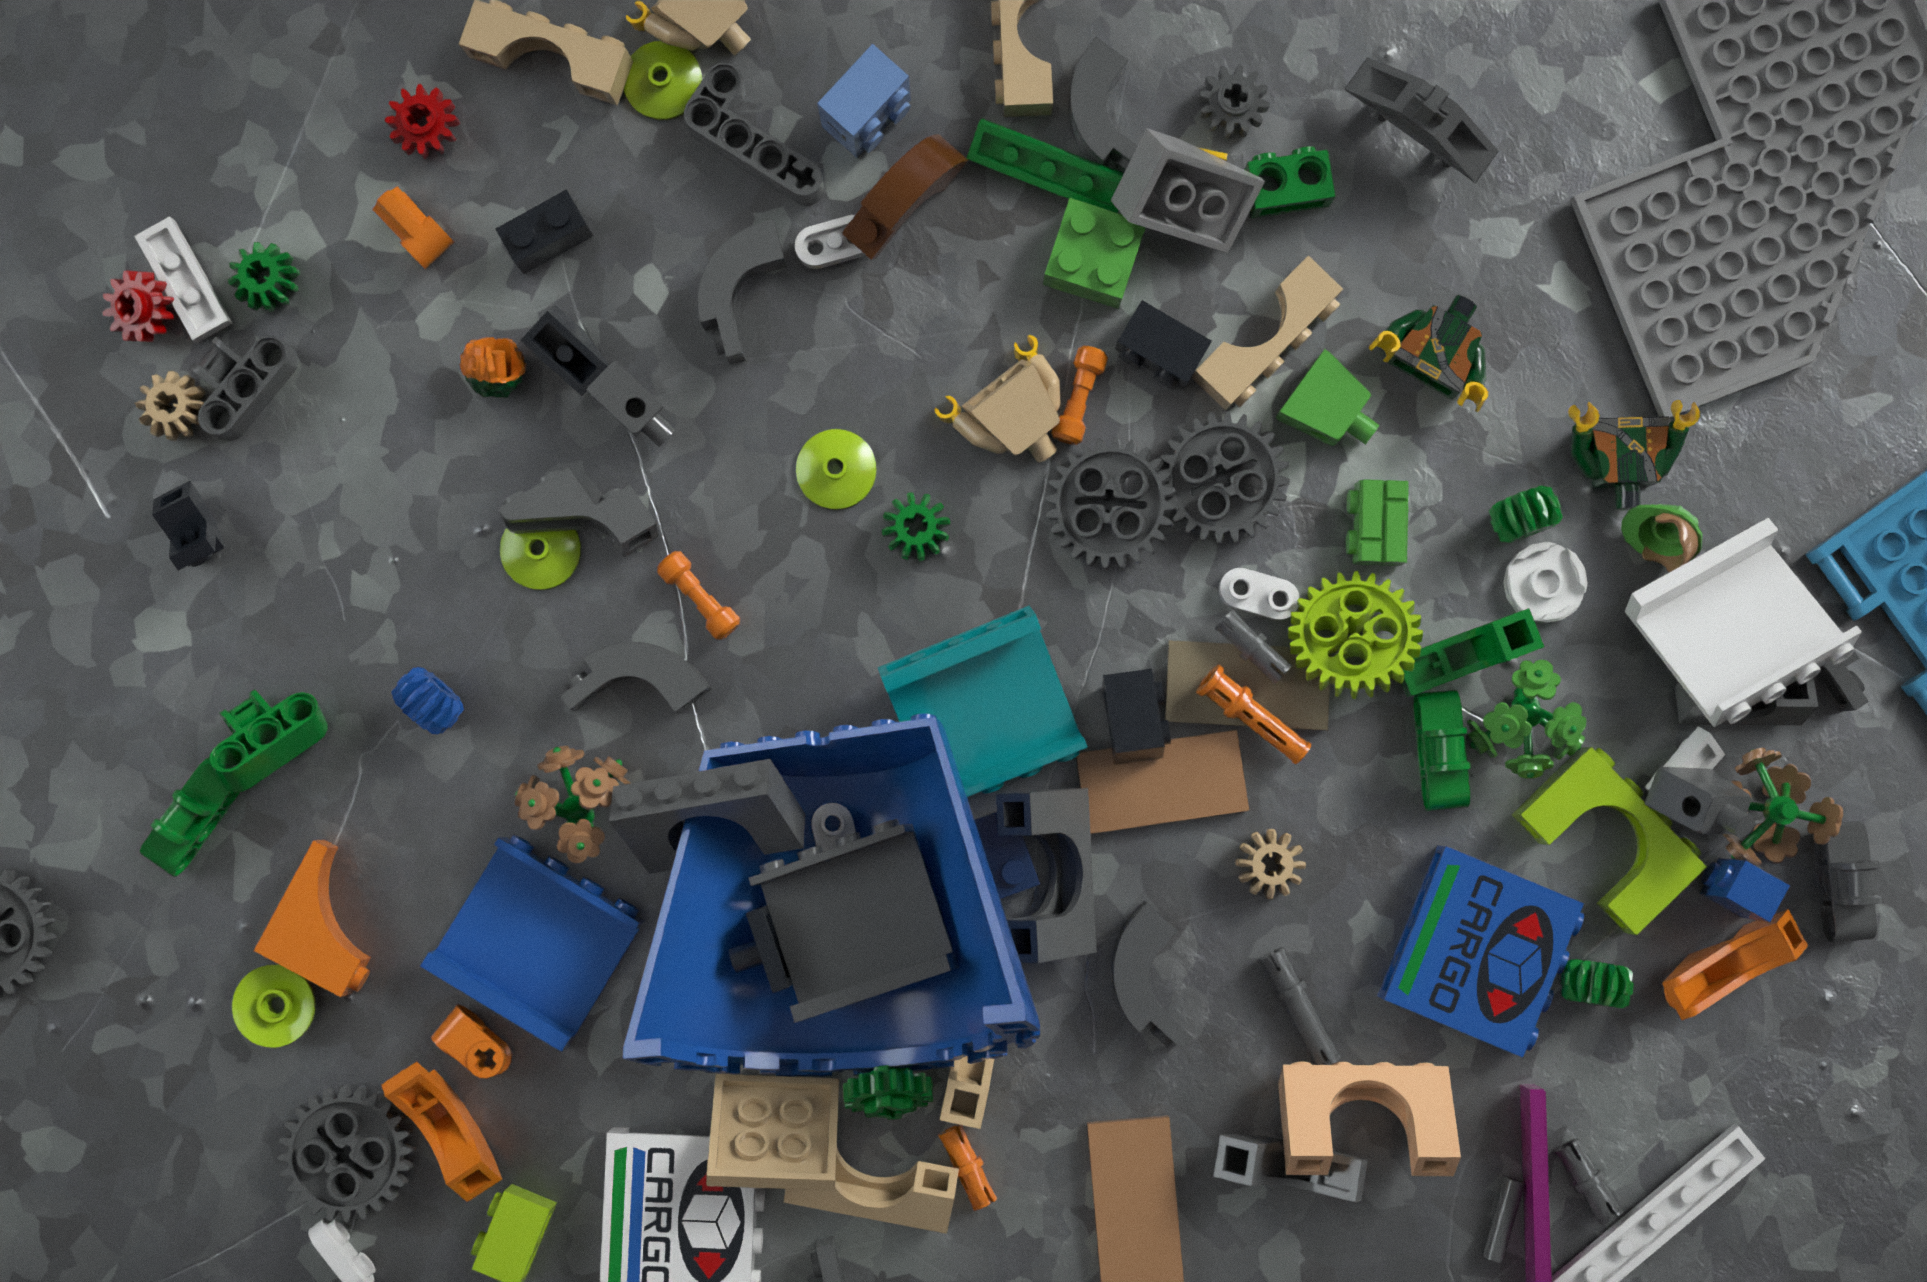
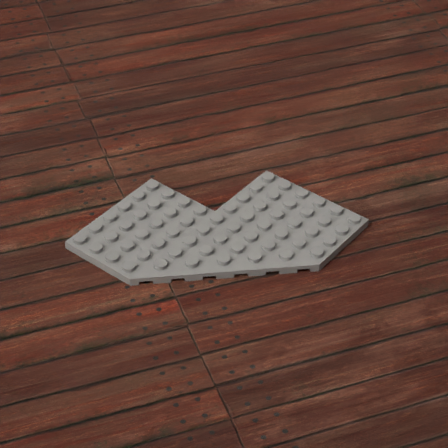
[1570,0,1927,418]

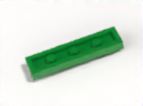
[966,118,1124,213]

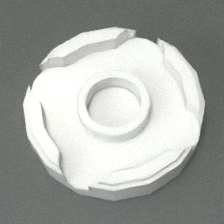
[1503,542,1588,623]

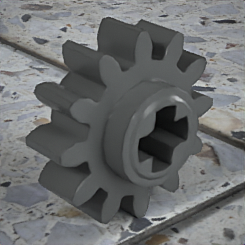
[1197,64,1270,139]

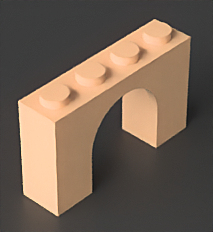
[1278,1061,1461,1176]

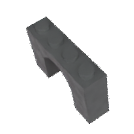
[609,759,805,874]
[996,788,1097,963]

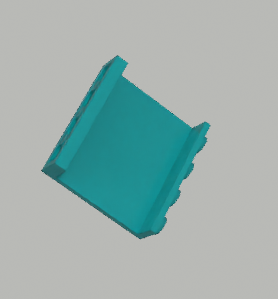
[877,605,1088,797]

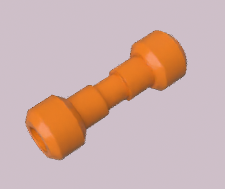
[1051,345,1108,445]
[657,551,740,640]

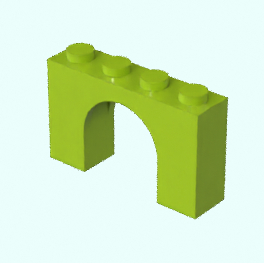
[1511,747,1707,935]

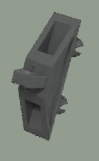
[1344,57,1499,183]

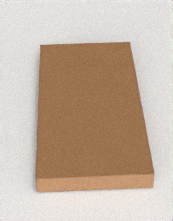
[1076,730,1249,834]
[1087,1115,1184,1282]

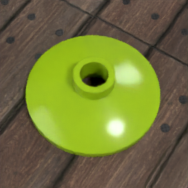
[624,41,702,120]
[796,429,876,510]
[500,528,581,590]
[232,964,316,1048]

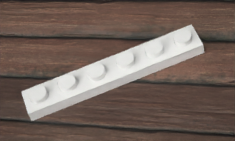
[1552,1124,1765,1282]

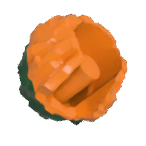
[459,337,527,398]

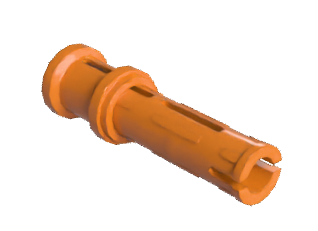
[1196,664,1311,764]

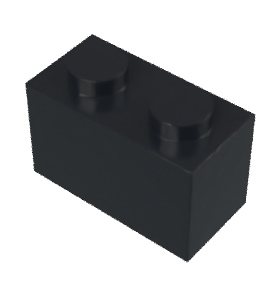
[495,189,594,274]
[1115,300,1212,389]
[1102,669,1171,765]

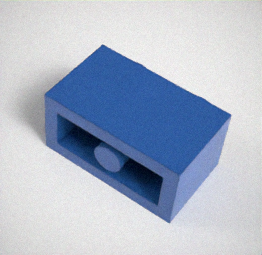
[1699,858,1790,922]

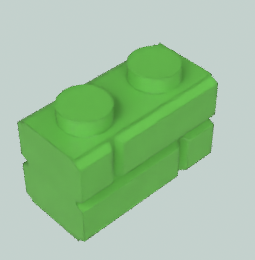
[1346,479,1409,566]

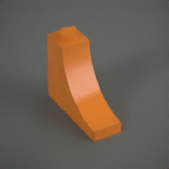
[254,840,371,997]

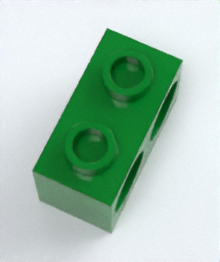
[1244,146,1336,219]

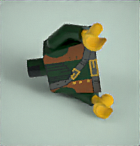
[1369,295,1488,412]
[1568,400,1700,510]

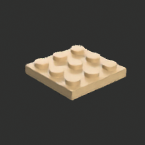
[706,1074,839,1191]

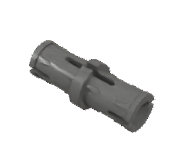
[1215,610,1293,685]
[1555,1138,1623,1225]

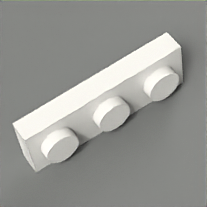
[134,216,233,343]

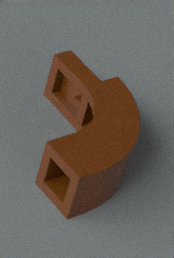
[842,134,968,260]

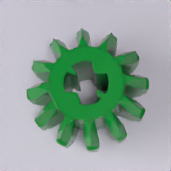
[227,242,300,312]
[1489,485,1563,543]
[882,492,950,562]
[1560,959,1634,1008]

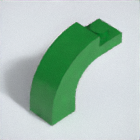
[1401,608,1545,697]

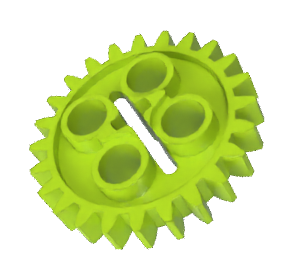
[1288,571,1423,699]

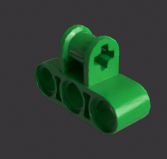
[210,689,328,792]
[1413,690,1471,811]
[140,757,240,878]

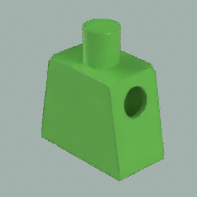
[1275,349,1379,446]

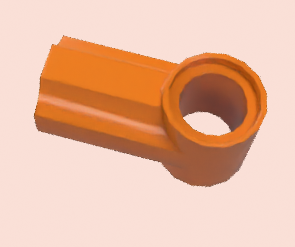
[372,186,455,270]

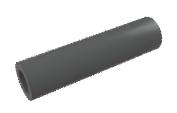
[1482,1177,1525,1264]

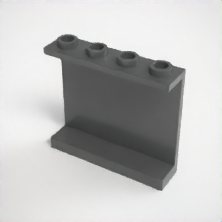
[749,819,960,1023]

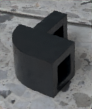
[152,481,225,571]

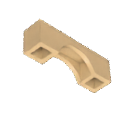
[459,0,633,106]
[991,0,1053,117]
[1192,256,1343,411]
[940,1056,994,1129]
[783,1148,959,1234]

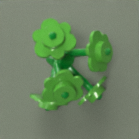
[1466,660,1587,778]

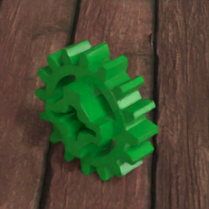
[843,1065,934,1120]

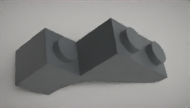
[498,467,659,557]

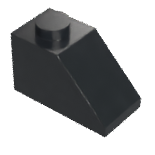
[520,304,609,396]

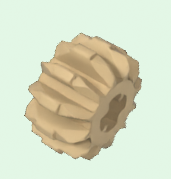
[135,371,206,441]
[1235,829,1306,899]

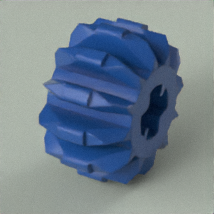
[391,667,464,735]

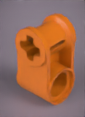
[431,1004,513,1079]

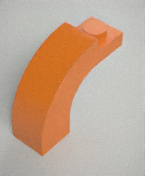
[381,1062,502,1202]

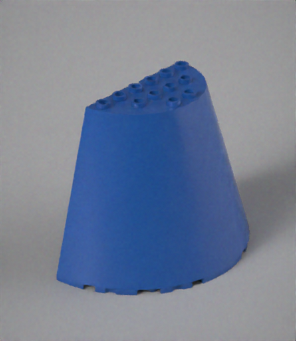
[623,714,1040,1077]

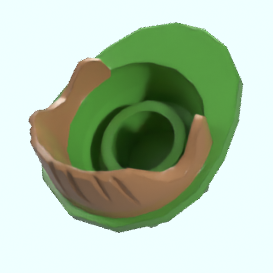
[1621,504,1703,572]

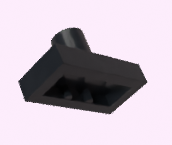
[729,905,793,993]

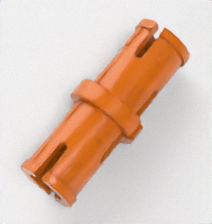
[938,1124,997,1211]

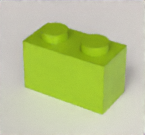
[471,1184,557,1282]

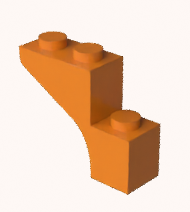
[1662,909,1808,1020]

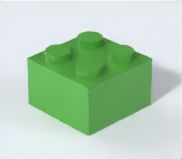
[1043,198,1145,309]

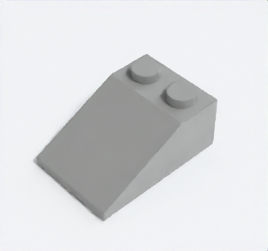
[1111,128,1265,253]

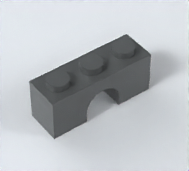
[1675,678,1818,726]

